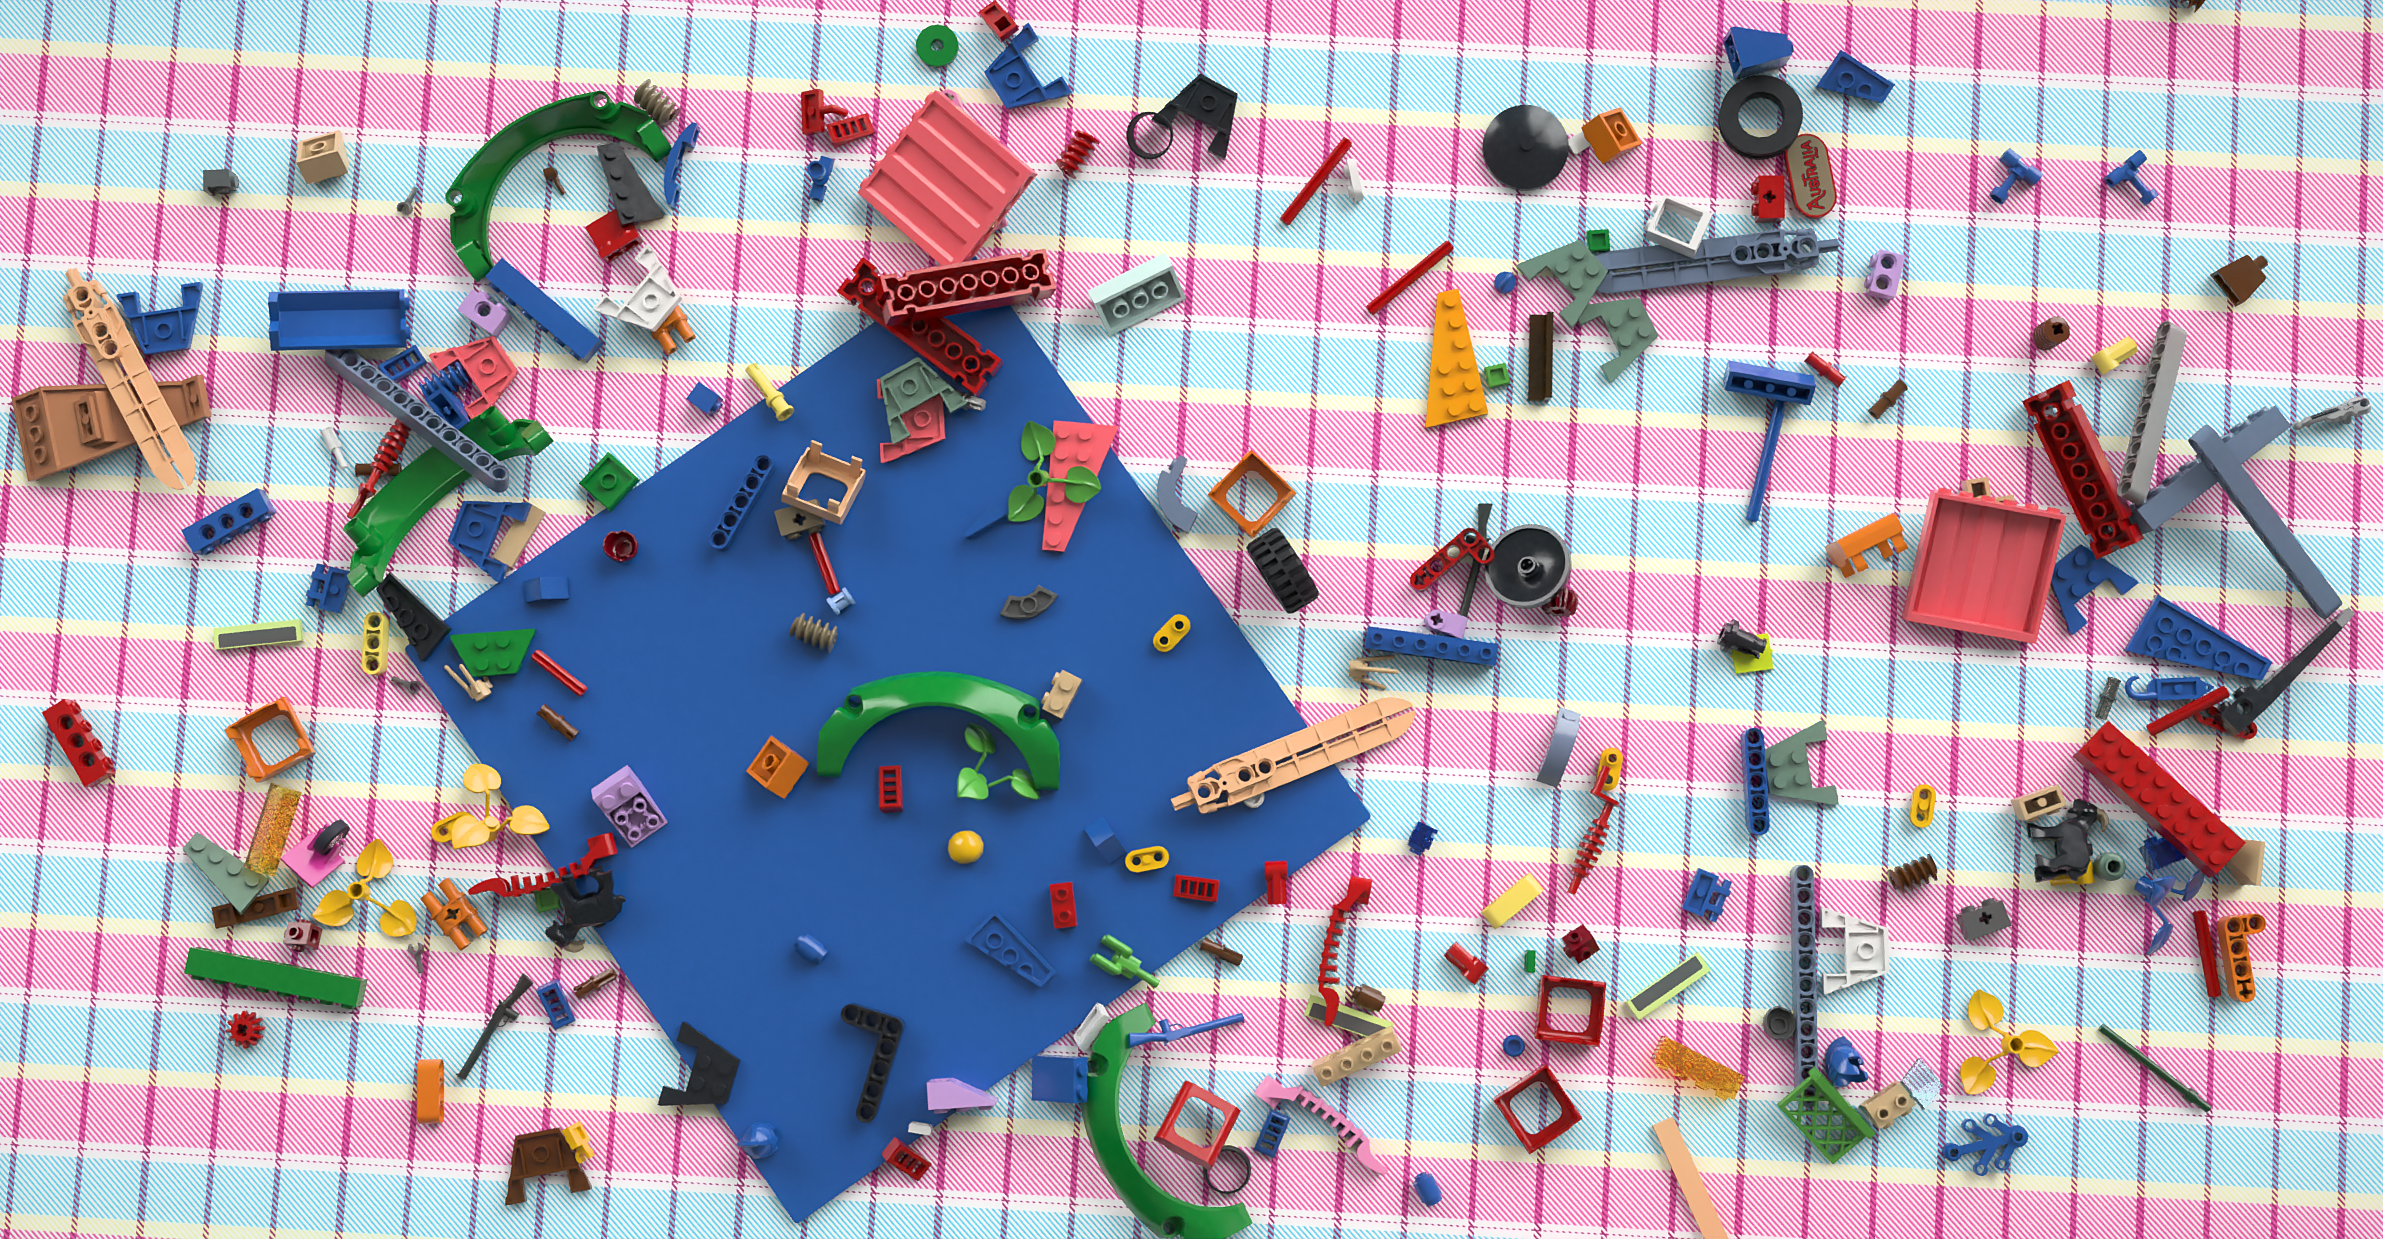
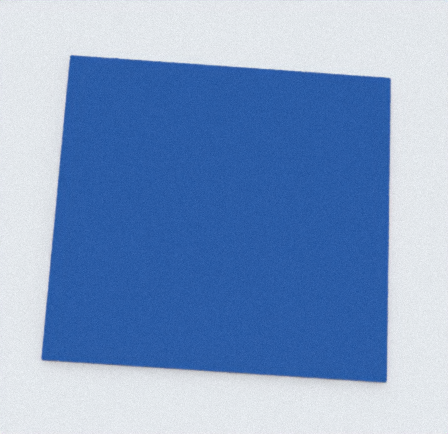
[405,256,1371,1223]

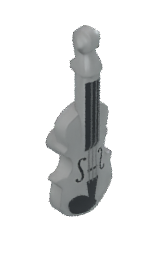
[2292,397,2371,430]

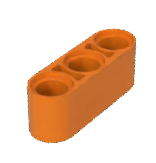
[417,1059,444,1124]

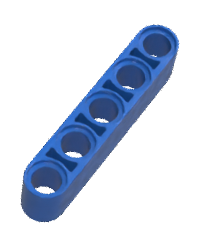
[709,454,776,551]
[1740,728,1770,835]

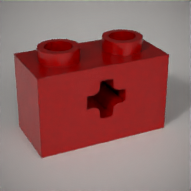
[1751,175,1785,223]
[1050,881,1078,929]

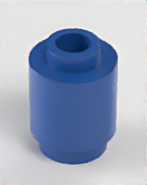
[794,934,828,965]
[1412,1172,1442,1207]

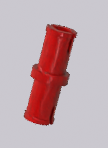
[1804,351,1847,388]

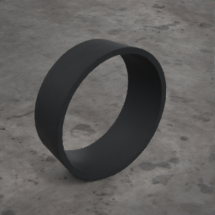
[1126,112,1173,159]
[1203,1145,1251,1194]

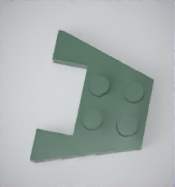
[1517,240,1608,329]
[1577,298,1659,383]
[880,357,968,445]
[1765,720,1839,805]

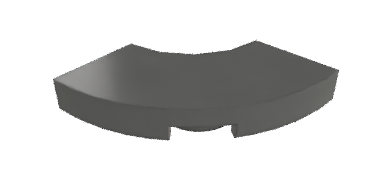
[1000,585,1058,619]

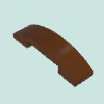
[211,887,300,929]

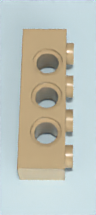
[1312,1025,1402,1087]

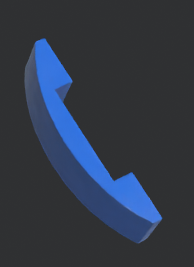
[664,122,701,209]

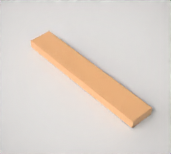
[1652,1117,1729,1239]

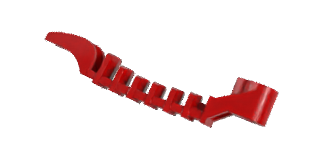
[468,832,618,898]
[1317,876,1373,1027]

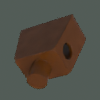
[2210,255,2268,307]

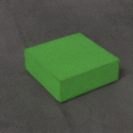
[1484,363,1510,389]
[534,888,561,913]

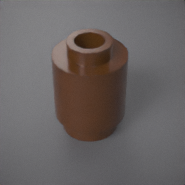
[1351,983,1386,1012]

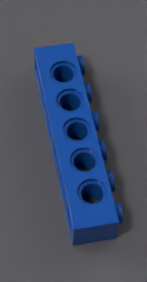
[1364,626,1498,667]

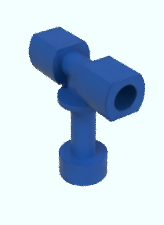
[1989,148,2043,204]
[2103,150,2159,206]
[807,156,835,202]

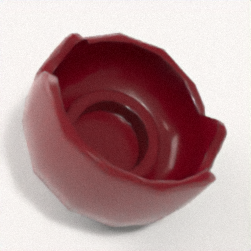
[602,530,639,563]

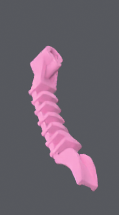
[1254,1075,1388,1175]

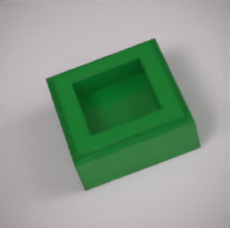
[1586,229,1610,253]
[1524,949,1536,973]

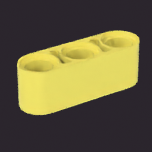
[362,612,390,676]
[1481,873,1544,930]

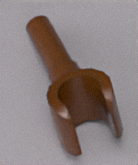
[543,167,566,195]

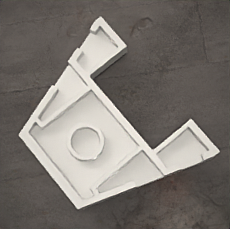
[593,244,682,332]
[1820,907,1890,994]

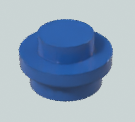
[1503,1035,1525,1057]

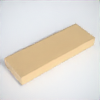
[493,501,546,568]

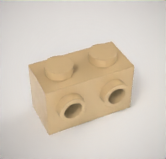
[1041,670,1083,719]
[2010,784,2067,823]
[1860,1080,1916,1129]

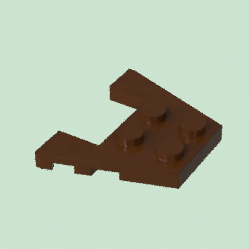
[505,1127,592,1206]

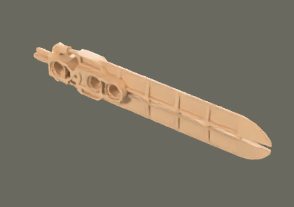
[63,268,196,490]
[1171,697,1416,814]

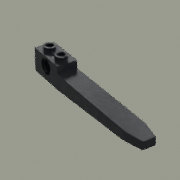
[2213,607,2355,736]

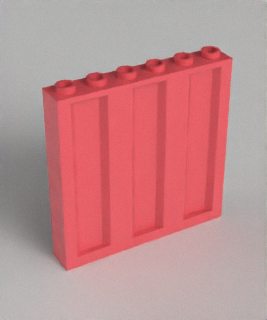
[857,90,1038,265]
[1902,487,2067,644]

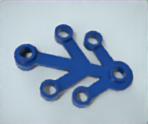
[1942,1113,2028,1176]

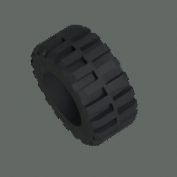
[1246,528,1319,614]

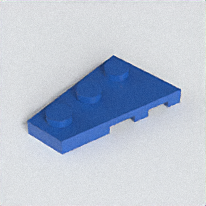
[1816,50,1895,104]

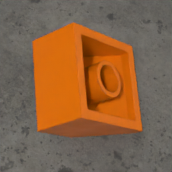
[1581,107,1643,164]
[746,736,809,799]

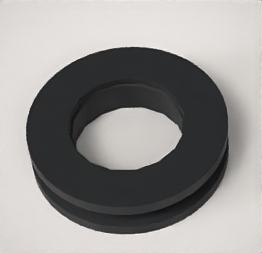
[1718,75,1803,160]

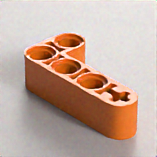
[2217,913,2266,1003]

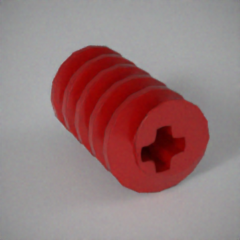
[1055,130,1100,179]

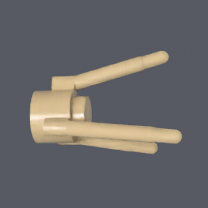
[1349,655,1399,689]
[444,664,493,702]

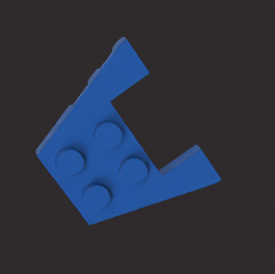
[984,22,1072,110]
[117,282,203,356]
[448,501,532,583]
[2050,544,2139,635]

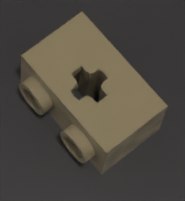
[774,499,826,540]

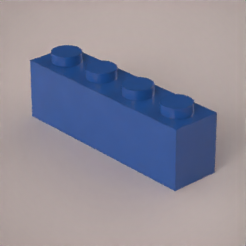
[1723,360,1816,406]

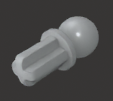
[955,390,986,412]

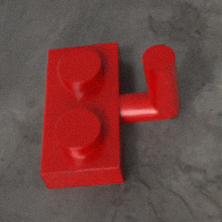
[801,89,848,136]

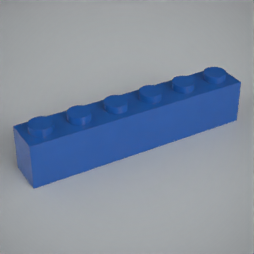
[485,258,604,363]

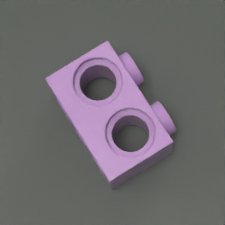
[1864,249,1905,301]

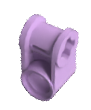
[1424,610,1468,639]

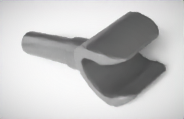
[396,186,418,215]
[391,676,421,694]
[408,942,424,974]

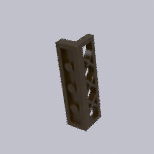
[1527,312,1554,402]

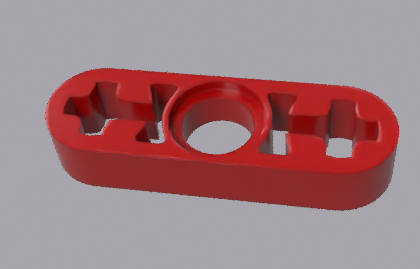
[2193,706,2257,740]

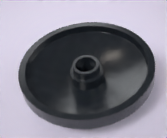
[1482,105,1569,191]
[1485,524,1572,609]

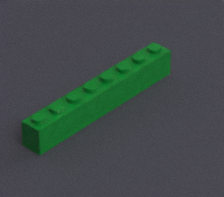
[184,947,368,1009]

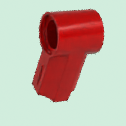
[1264,861,1287,904]
[1443,941,1489,985]

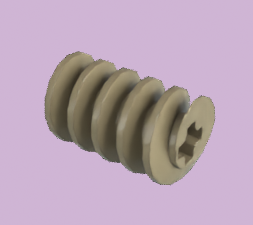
[634,79,681,127]
[789,613,838,653]

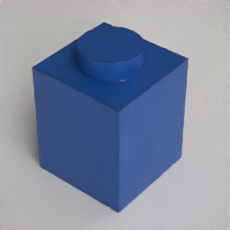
[686,382,724,417]

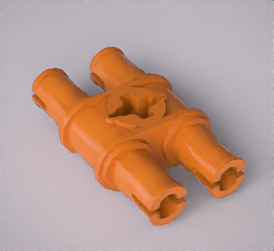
[650,305,696,355]
[420,878,489,951]

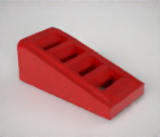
[826,113,875,148]
[879,765,903,813]
[1173,874,1220,902]
[882,1137,932,1181]

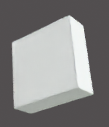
[908,1121,933,1136]

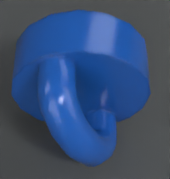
[1494,271,1516,294]

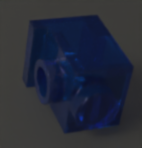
[1406,821,1438,856]

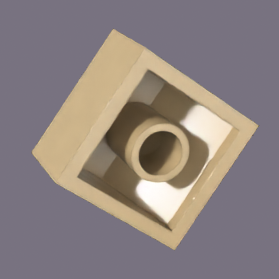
[296,130,349,184]

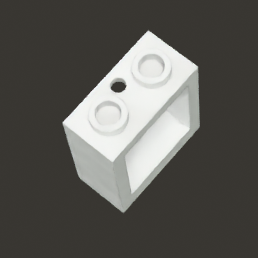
[1644,194,1713,258]

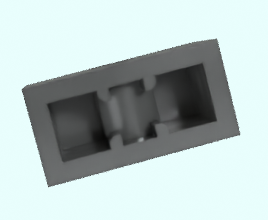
[1955,898,2012,940]

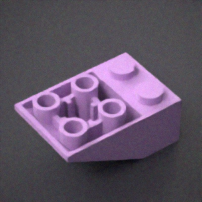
[591,765,668,848]
[927,1078,999,1114]

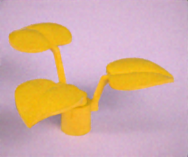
[451,764,549,850]
[312,838,417,937]
[1960,989,2059,1094]

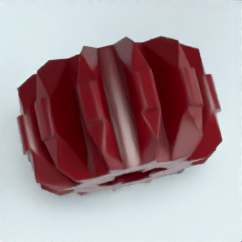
[1541,587,1579,618]

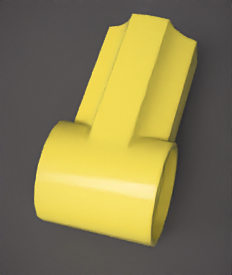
[2091,336,2138,375]

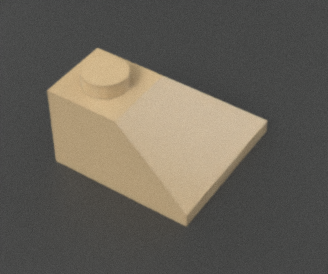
[2225,839,2266,886]

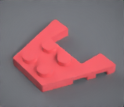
[428,336,519,419]
[877,379,946,464]

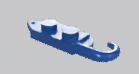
[2125,675,2214,701]

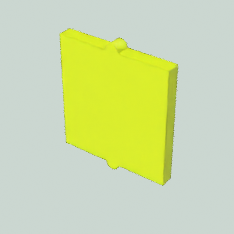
[1730,633,1774,674]

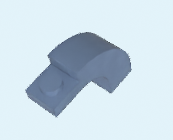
[1157,455,1198,534]
[1536,707,1581,788]

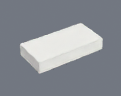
[1073,1003,1110,1051]

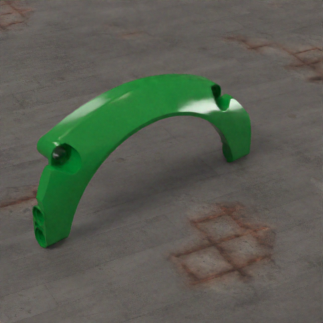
[445,91,672,282]
[343,406,554,597]
[817,671,1061,791]
[1080,1002,1253,1239]

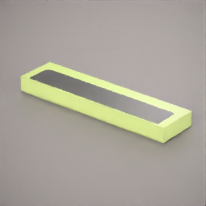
[213,619,304,650]
[1625,952,1711,1020]
[1304,994,1394,1037]

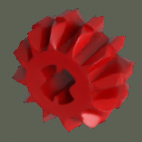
[225,1010,266,1049]

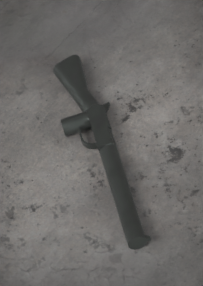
[1459,503,1493,619]
[456,973,534,1080]

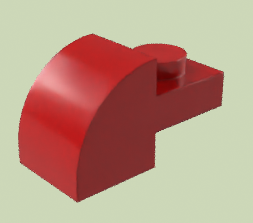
[978,0,1019,43]

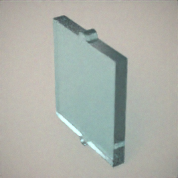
[1900,1058,1943,1110]

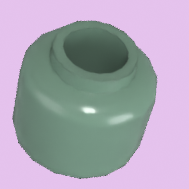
[2093,852,2126,881]

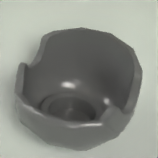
[1762,1006,1796,1041]

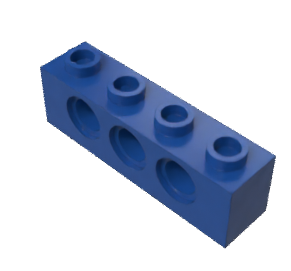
[181,488,277,556]

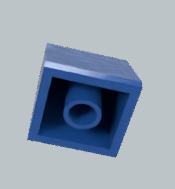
[1723,26,1794,80]

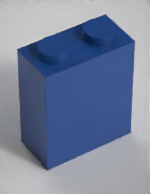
[1032,1054,1088,1103]

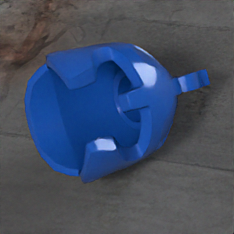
[1825,1036,1868,1088]
[736,1122,779,1159]

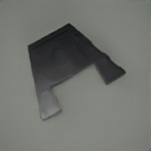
[1151,73,1238,161]
[657,1021,741,1106]

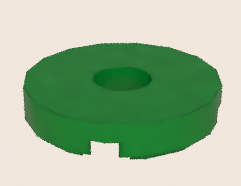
[916,24,959,68]

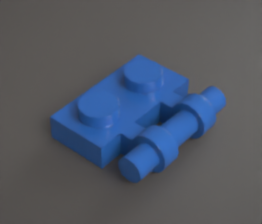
[305,563,350,614]
[1681,868,1732,923]

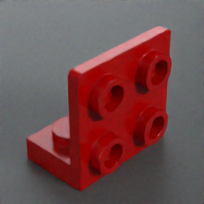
[585,209,644,264]

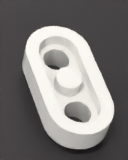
[1343,158,1363,202]

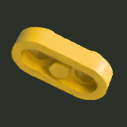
[1153,614,1190,652]
[1596,747,1623,791]
[1909,784,1936,828]
[431,811,473,843]
[1125,846,1169,872]

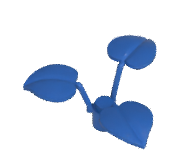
[2134,870,2205,955]

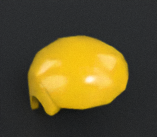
[948,830,984,864]

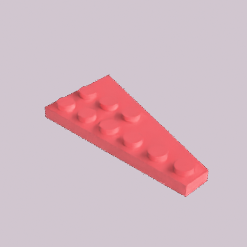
[1042,421,1119,552]

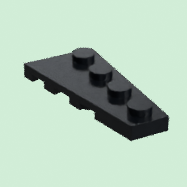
[596,142,664,228]
[376,573,452,662]

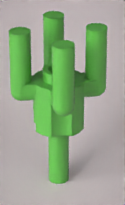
[1089,934,1160,988]

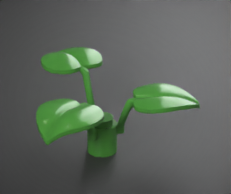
[1008,421,1101,522]
[957,723,1040,800]

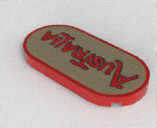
[1784,133,1837,219]

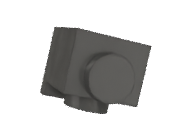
[203,169,239,196]

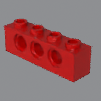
[41,699,116,787]

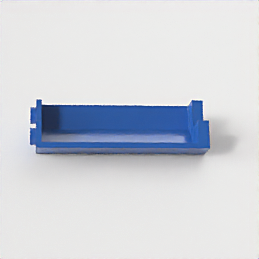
[268,289,411,351]

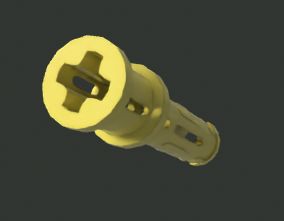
[745,363,794,421]

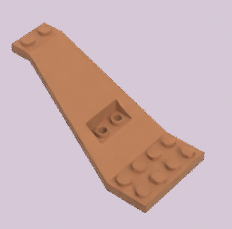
[11,375,212,482]

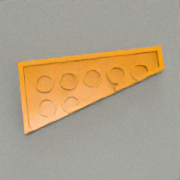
[1425,288,1488,429]

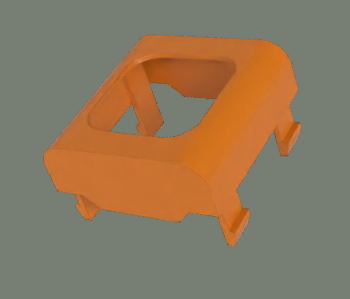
[1208,450,1297,539]
[1825,513,1908,578]
[224,697,316,783]

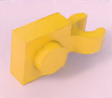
[562,1121,595,1164]

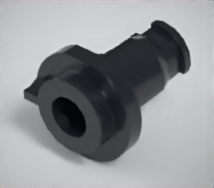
[1717,619,1767,659]

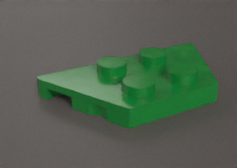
[450,629,536,678]

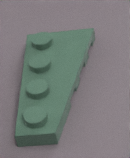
[182,832,269,915]

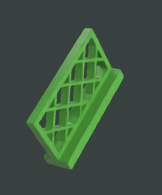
[1777,1066,1876,1164]

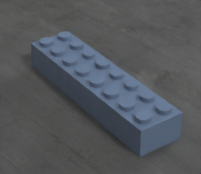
[2129,405,2291,534]

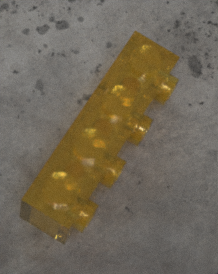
[244,783,302,876]
[1651,1035,1745,1101]

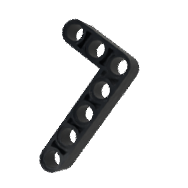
[841,1003,905,1123]

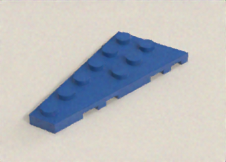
[2124,595,2273,681]

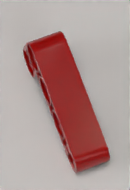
[1410,528,1495,592]

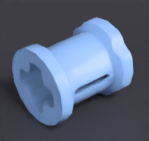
[827,587,855,615]

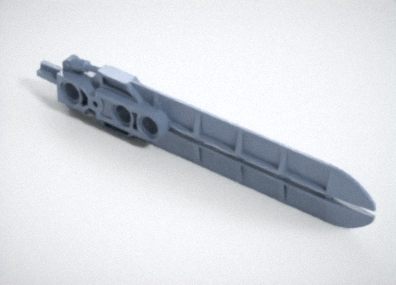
[1594,228,1839,294]

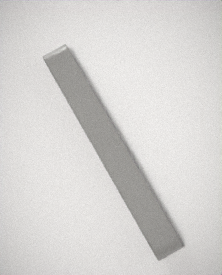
[2117,321,2187,505]

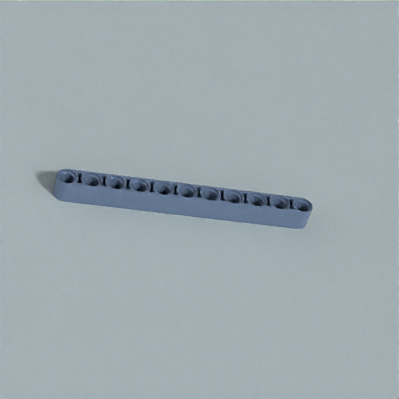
[325,349,510,493]
[2188,424,2343,619]
[1790,865,1818,1107]

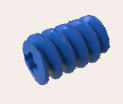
[419,362,469,398]

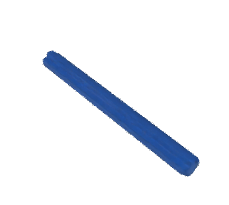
[1746,399,1787,522]

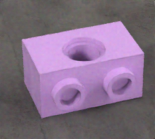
[457,289,512,338]

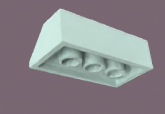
[1087,253,1186,336]

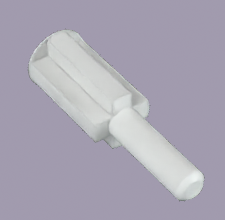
[320,426,347,469]

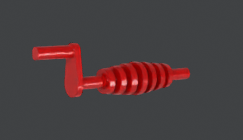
[347,419,411,519]
[1567,765,1620,895]

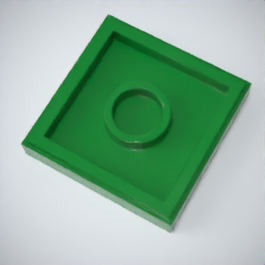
[579,452,640,512]

